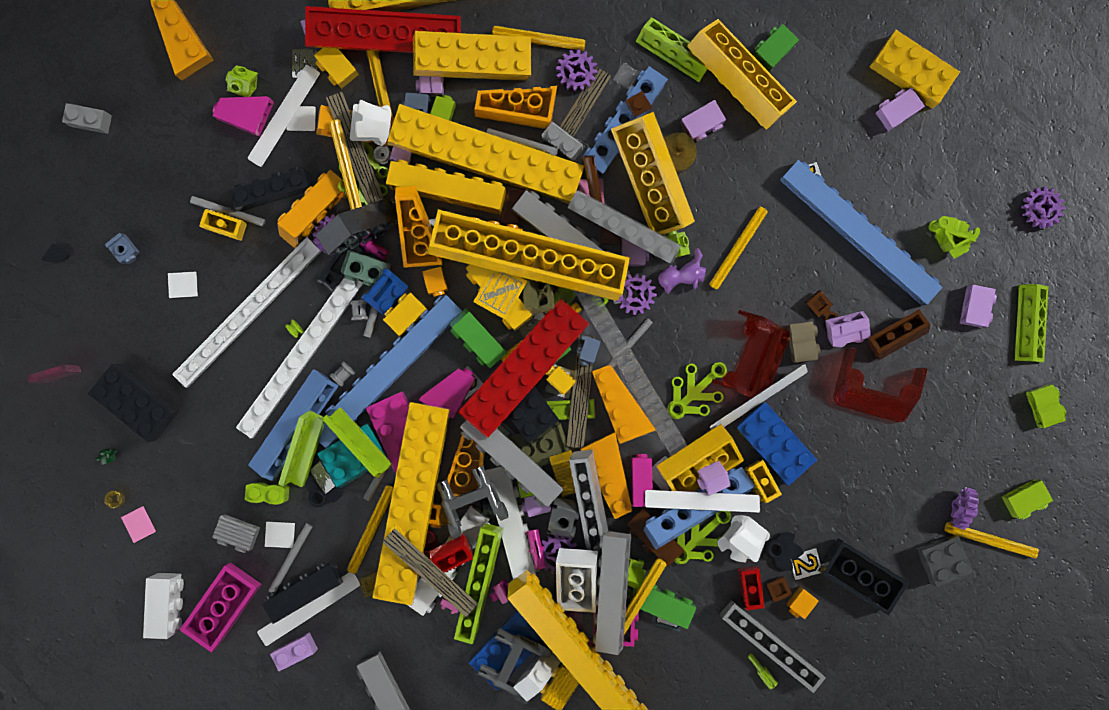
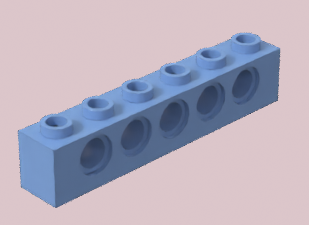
[583,66,668,177]
[643,467,755,550]

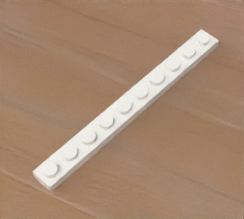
[172,237,322,388]
[236,278,364,439]

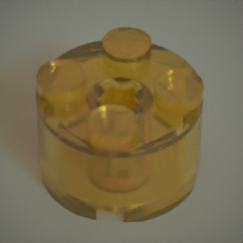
[664,133,697,175]

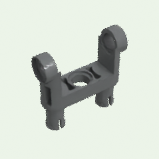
[436,465,509,539]
[477,627,552,704]

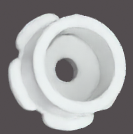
[373,146,392,164]

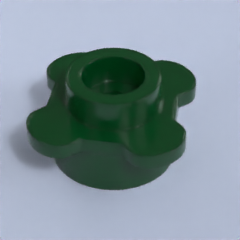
[95,448,117,464]

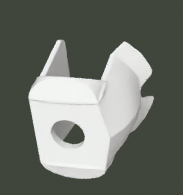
[350,100,391,146]
[718,515,770,563]

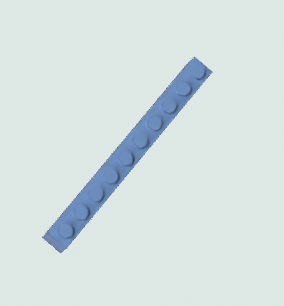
[780,160,943,306]
[319,295,462,448]

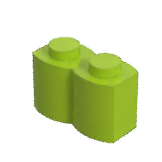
[1026,384,1066,428]
[245,482,290,505]

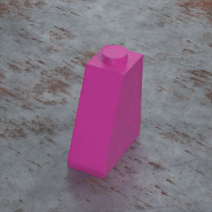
[213,96,274,137]
[419,367,476,419]
[631,454,653,507]

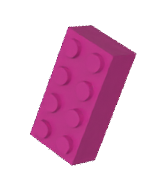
[366,392,409,474]
[180,562,262,653]

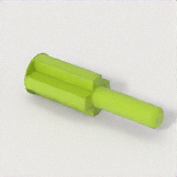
[748,653,778,690]

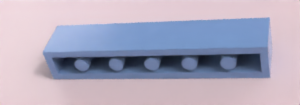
[248,369,339,481]

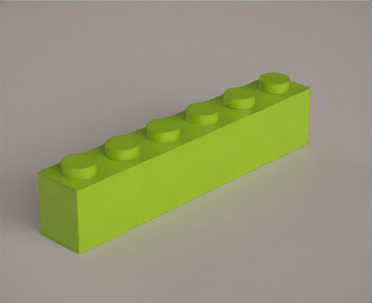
[454,523,504,645]

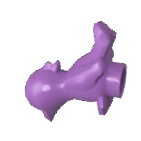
[658,248,706,294]

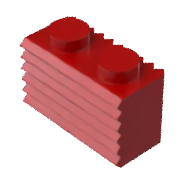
[429,534,473,573]
[738,566,765,610]

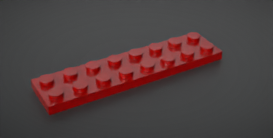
[305,6,461,53]
[458,299,590,439]

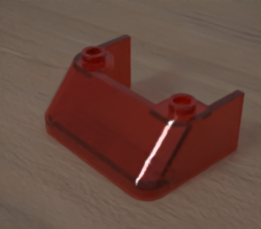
[711,310,789,399]
[833,348,928,422]

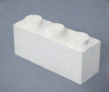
[513,652,561,701]

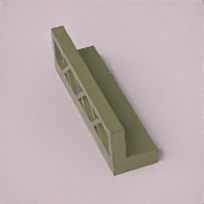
[522,277,554,315]

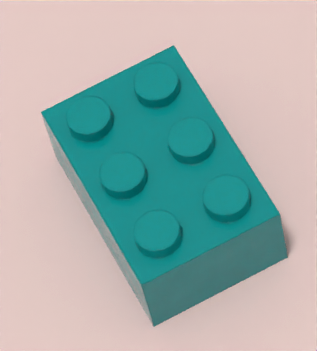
[318,424,389,488]

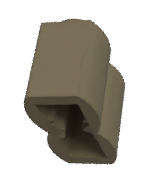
[787,321,820,363]

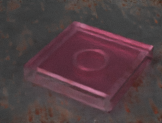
[27,364,81,383]

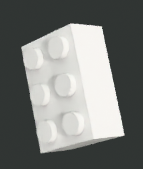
[556,548,598,613]
[143,573,184,639]

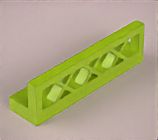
[636,17,707,82]
[1015,284,1048,363]
[322,407,393,478]
[278,410,325,487]

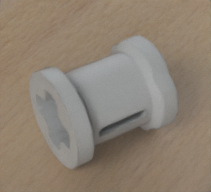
[350,300,368,321]
[330,361,355,387]

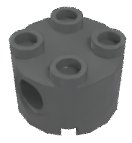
[547,496,580,538]

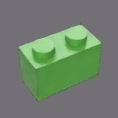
[754,24,799,72]

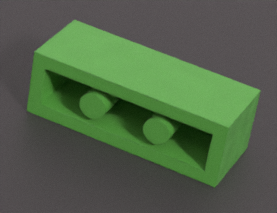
[449,308,507,368]
[640,584,696,629]

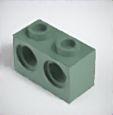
[341,250,387,287]

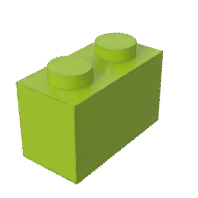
[1002,479,1053,520]

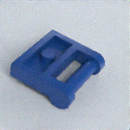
[361,267,408,316]

